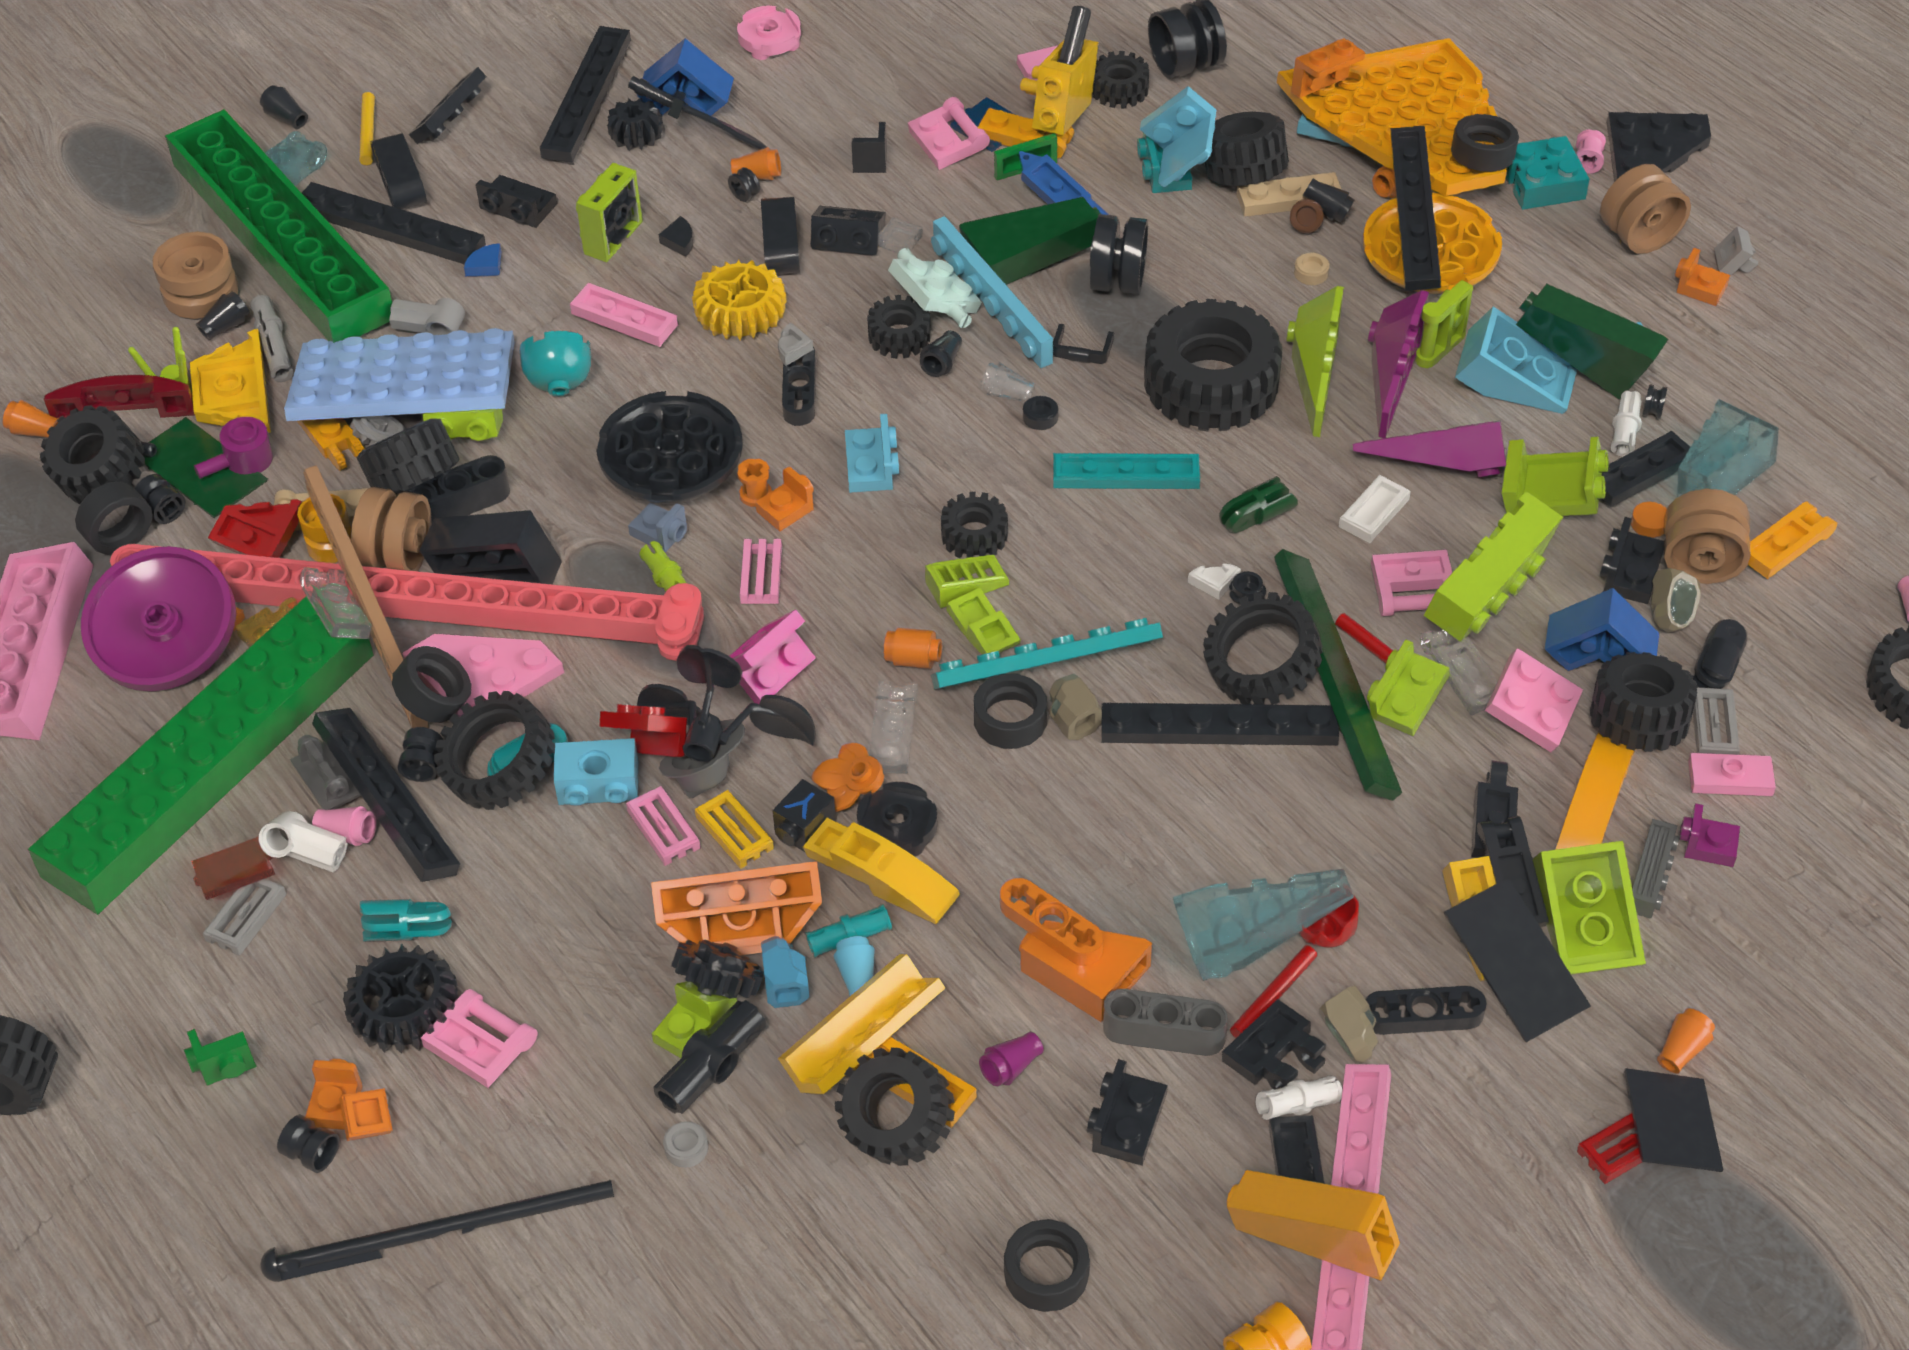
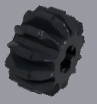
[607,97,663,151]

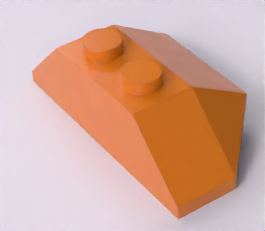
[651,861,822,955]

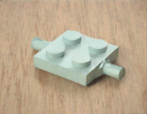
[888,248,982,328]

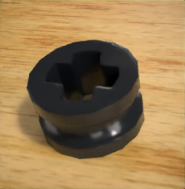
[728,167,761,202]
[1643,384,1668,419]

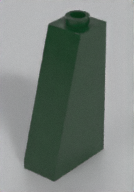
[959,197,1101,285]
[1516,283,1669,400]

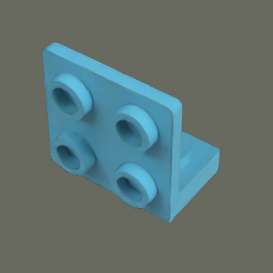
[1140,86,1217,187]

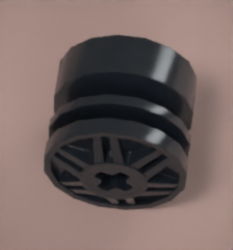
[1148,0,1227,79]

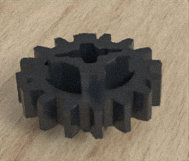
[671,939,764,999]

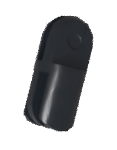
[1693,619,1748,689]

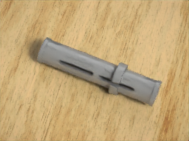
[250,295,294,382]

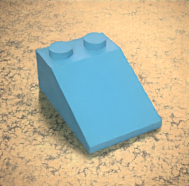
[1455,306,1577,414]

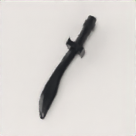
[628,76,771,150]

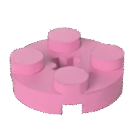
[737,5,801,60]

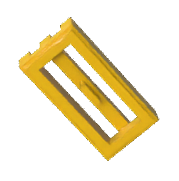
[695,790,774,869]

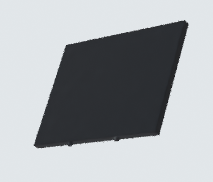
[1624,1068,1724,1172]

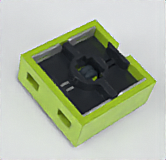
[576,162,643,263]

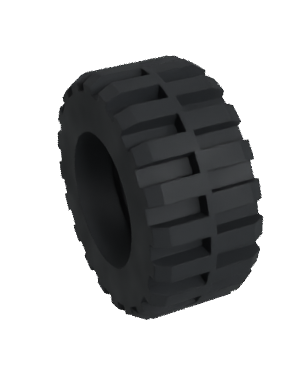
[1144,299,1282,431]

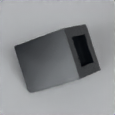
[851,122,887,173]

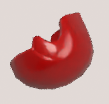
[1294,884,1359,948]

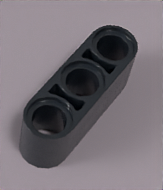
[370,133,427,209]
[761,197,800,275]
[404,455,510,524]

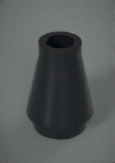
[260,85,308,129]
[1302,178,1355,223]
[196,291,250,340]
[920,330,962,377]

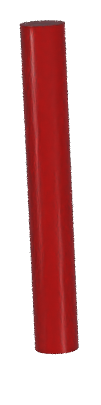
[1335,613,1393,664]
[1230,945,1317,1038]

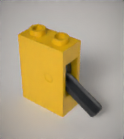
[1020,6,1099,135]

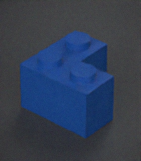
[637,38,734,116]
[1545,588,1659,671]

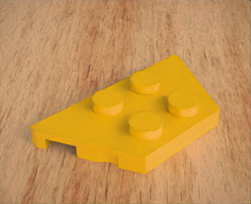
[190,329,271,433]

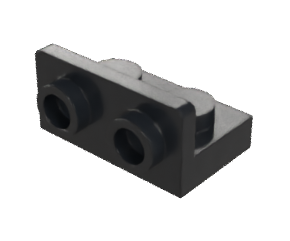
[475,174,558,228]
[810,205,886,255]
[1600,517,1665,604]
[1087,1059,1168,1166]

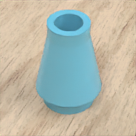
[833,936,875,996]

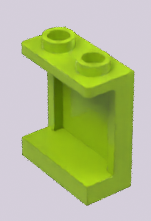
[1502,436,1609,516]

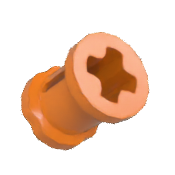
[737,458,772,507]

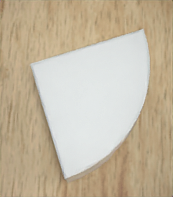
[1188,564,1241,600]

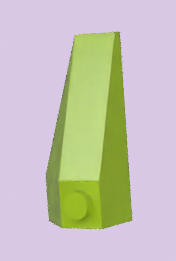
[1286,286,1344,437]

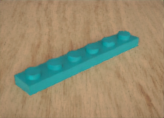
[931,618,1163,690]

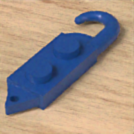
[1019,151,1109,215]

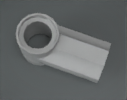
[389,298,465,335]

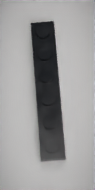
[539,26,631,163]
[1390,126,1441,291]
[302,182,486,264]
[1101,703,1339,746]
[312,708,460,882]

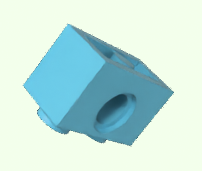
[554,738,639,805]

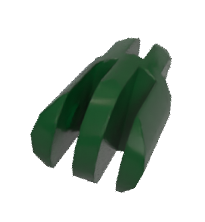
[1219,476,1298,533]

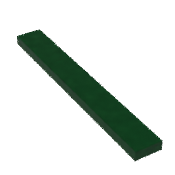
[1274,549,1403,801]

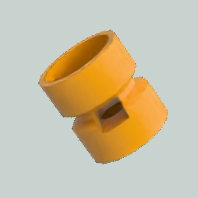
[297,493,352,563]
[1223,1301,1312,1350]

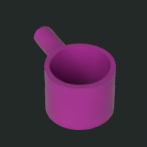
[194,417,273,479]

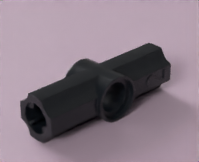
[653,1000,766,1114]

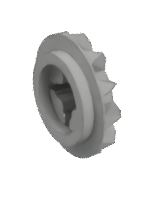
[350,415,406,445]

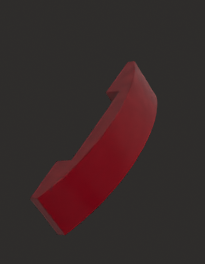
[44,375,195,419]

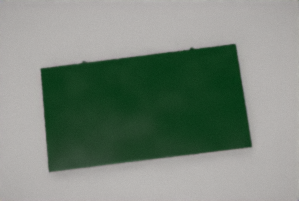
[143,417,268,519]

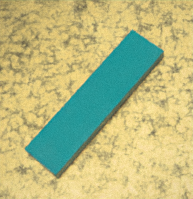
[1053,453,1200,489]

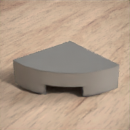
[778,323,814,366]

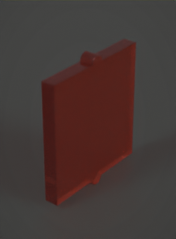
[191,837,275,900]

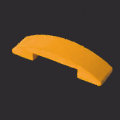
[1555,733,1636,850]

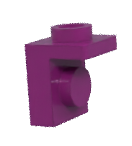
[1679,803,1740,867]

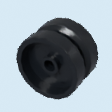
[1090,214,1149,295]

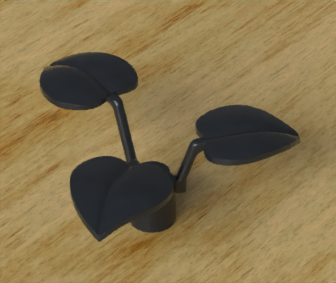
[637,645,816,762]

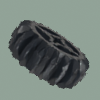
[343,944,460,1054]

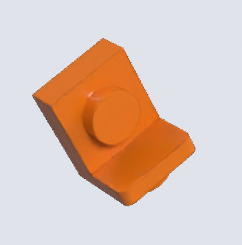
[1675,248,1730,306]
[755,466,814,532]
[305,1059,363,1130]

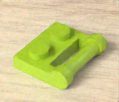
[1415,280,1473,368]

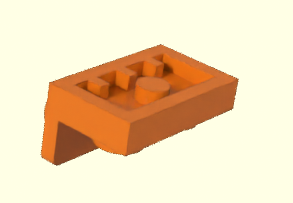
[1291,38,1365,98]

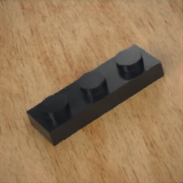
[409,67,487,145]
[1602,431,1697,507]

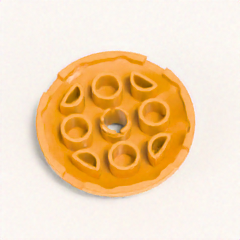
[1363,193,1502,294]

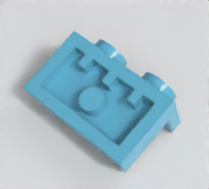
[845,414,899,493]

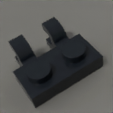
[1222,999,1326,1090]

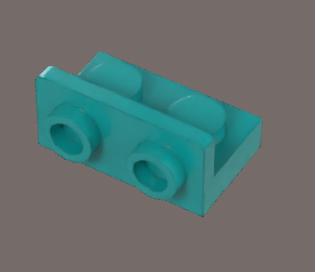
[1137,133,1192,193]

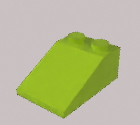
[1533,841,1646,975]

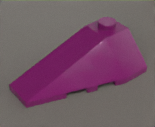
[1368,290,1429,438]
[1352,420,1506,477]

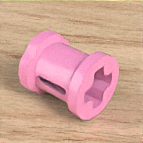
[1576,129,1606,174]

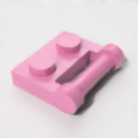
[908,97,990,170]
[1371,550,1453,616]
[421,989,538,1088]

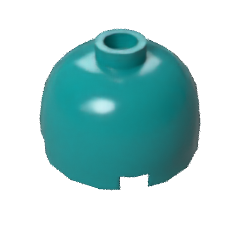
[519,331,591,396]

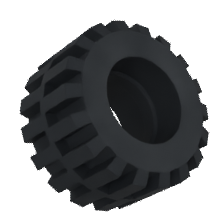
[1205,111,1289,186]
[40,405,145,504]
[356,419,460,494]
[1590,652,1698,752]
[0,1015,58,1116]
[835,1047,955,1166]

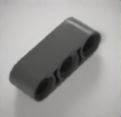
[1103,989,1228,1056]

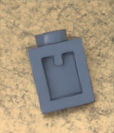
[628,502,687,552]

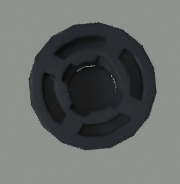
[135,474,186,524]
[397,727,443,782]
[277,1114,340,1173]

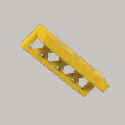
[778,954,945,1094]

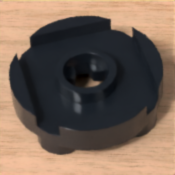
[857,782,938,856]

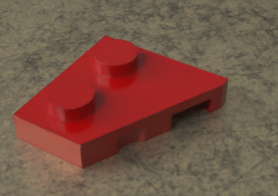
[208,499,302,558]

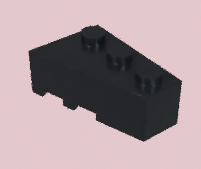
[419,510,562,585]

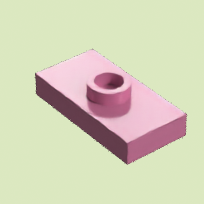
[1688,753,1776,796]

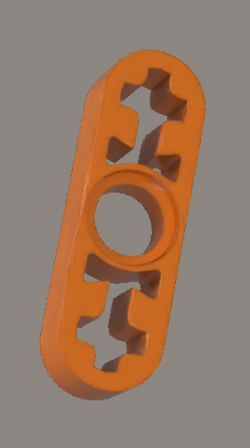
[1000,878,1103,966]

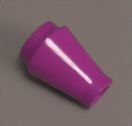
[979,1032,1044,1087]

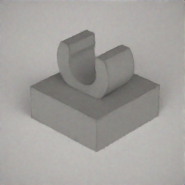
[1714,226,1758,276]

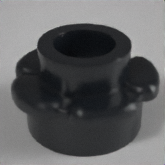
[1229,571,1266,604]

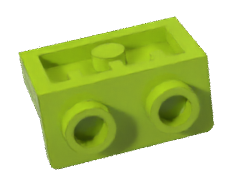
[1367,639,1450,736]

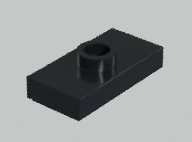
[1268,1115,1325,1184]

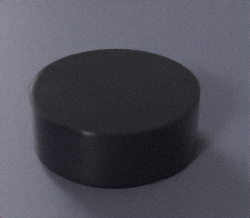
[1023,396,1058,430]

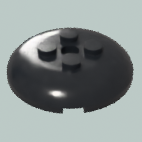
[596,391,743,503]

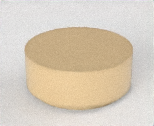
[1294,253,1329,285]

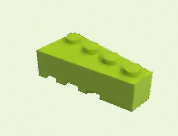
[1423,491,1563,642]

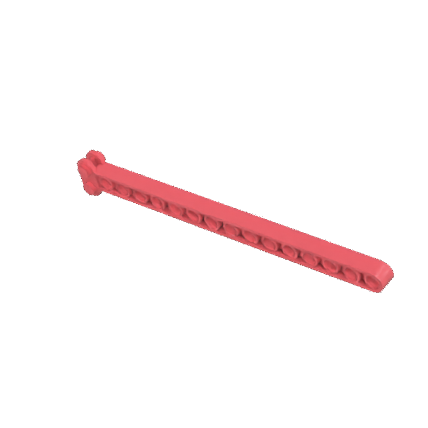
[110,544,704,661]

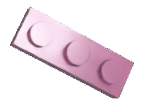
[570,283,678,347]

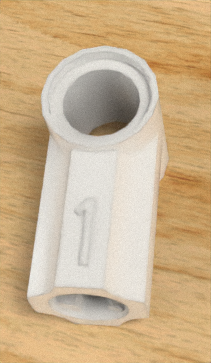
[259,811,348,872]

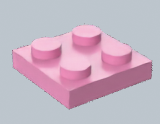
[1485,648,1583,752]

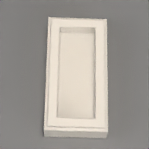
[1339,475,1411,543]

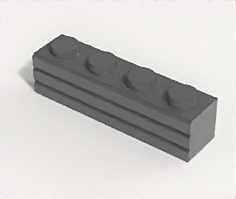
[1632,818,1680,918]

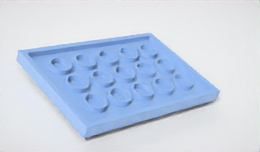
[284,328,515,421]

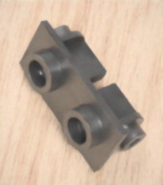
[290,735,361,810]

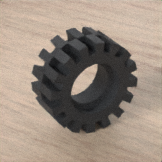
[1092,51,1149,109]
[867,295,931,359]
[941,491,1008,558]

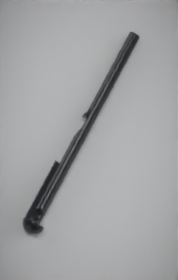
[260,1180,614,1282]

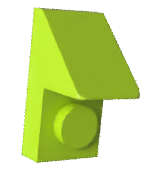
[652,981,737,1058]

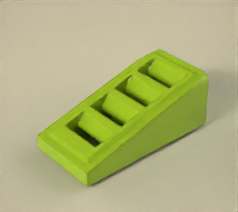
[925,554,1009,609]

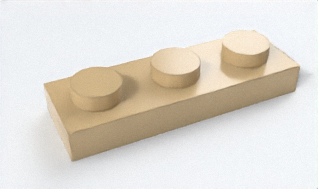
[1237,172,1341,217]

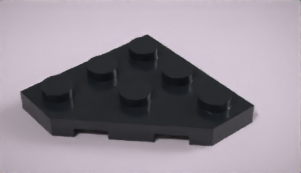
[1606,112,1711,182]

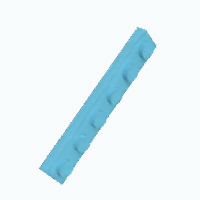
[931,216,1053,368]

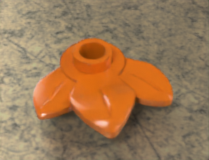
[811,743,884,812]

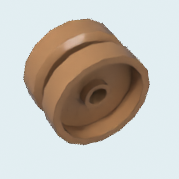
[1600,164,1691,254]
[153,231,238,319]
[351,487,431,571]
[1664,489,1751,584]

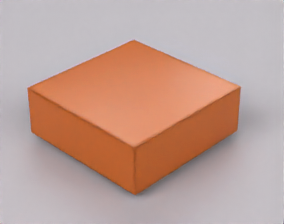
[339,1088,392,1141]

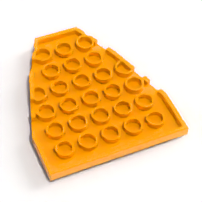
[1277,38,1507,196]

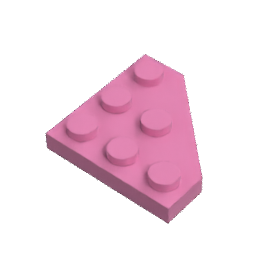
[402,634,564,717]

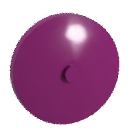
[81,546,236,691]

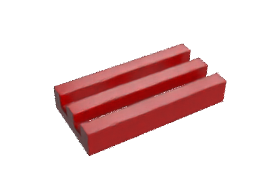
[1577,1113,1642,1184]

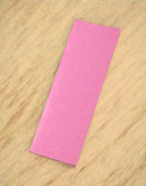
[0,542,94,741]

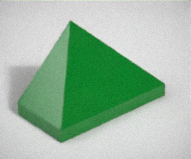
[994,133,1057,181]

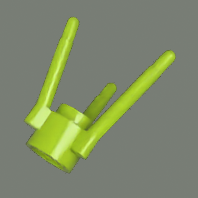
[128,327,192,393]

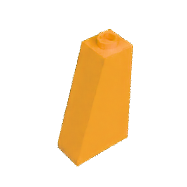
[1227,1170,1400,1281]

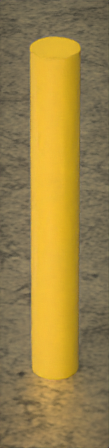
[359,92,375,165]

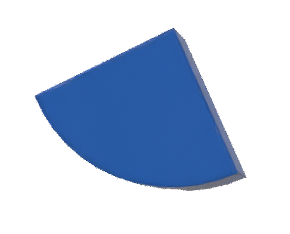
[464,243,502,277]

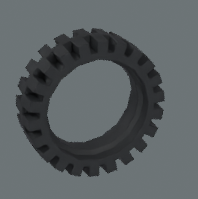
[1203,592,1323,704]
[1866,626,1909,730]
[434,691,555,810]

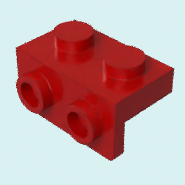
[599,704,687,757]

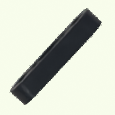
[782,346,816,426]
[1365,986,1487,1035]

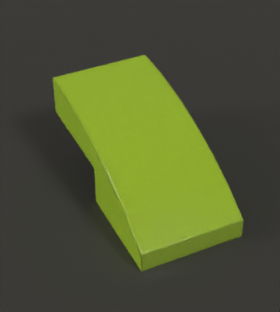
[946,588,1021,654]

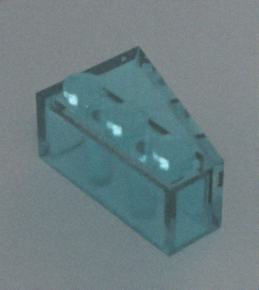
[1677,399,1779,497]

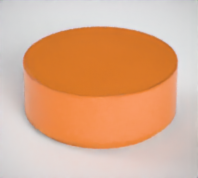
[1631,501,1667,538]

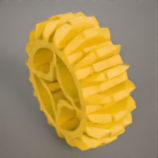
[692,259,787,340]

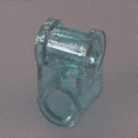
[265,131,327,186]

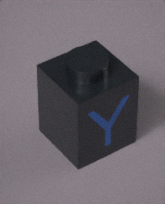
[772,779,836,852]

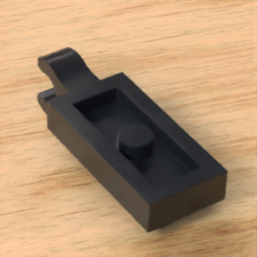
[1471,760,1518,858]

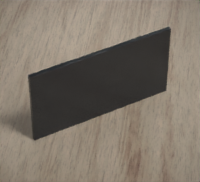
[1444,877,1591,1043]

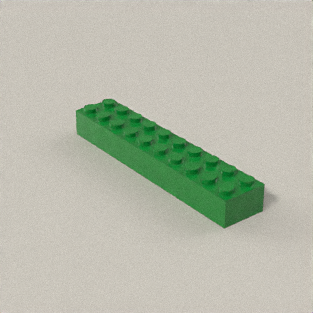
[165,109,392,343]
[28,593,374,915]

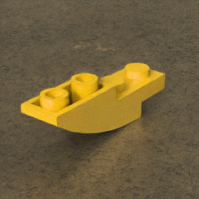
[803,818,960,924]

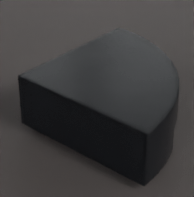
[658,216,693,257]

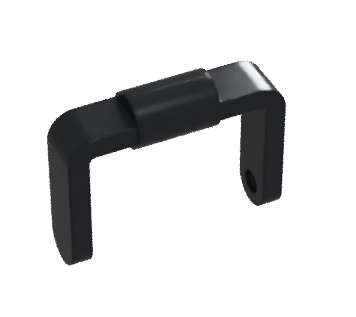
[1053,323,1114,364]

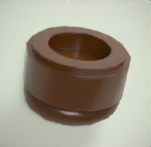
[1290,199,1324,233]

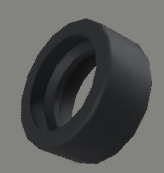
[1451,114,1519,172]
[75,482,152,555]
[392,646,472,723]
[974,674,1047,749]
[1004,1219,1090,1312]

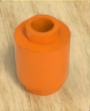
[884,628,942,669]

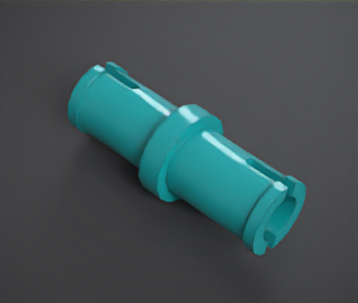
[805,904,892,958]

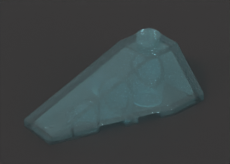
[1173,869,1354,981]

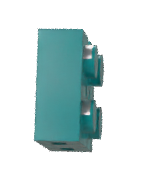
[1506,136,1590,210]

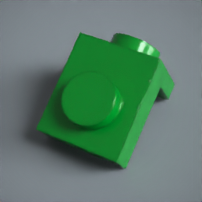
[184,1029,256,1086]

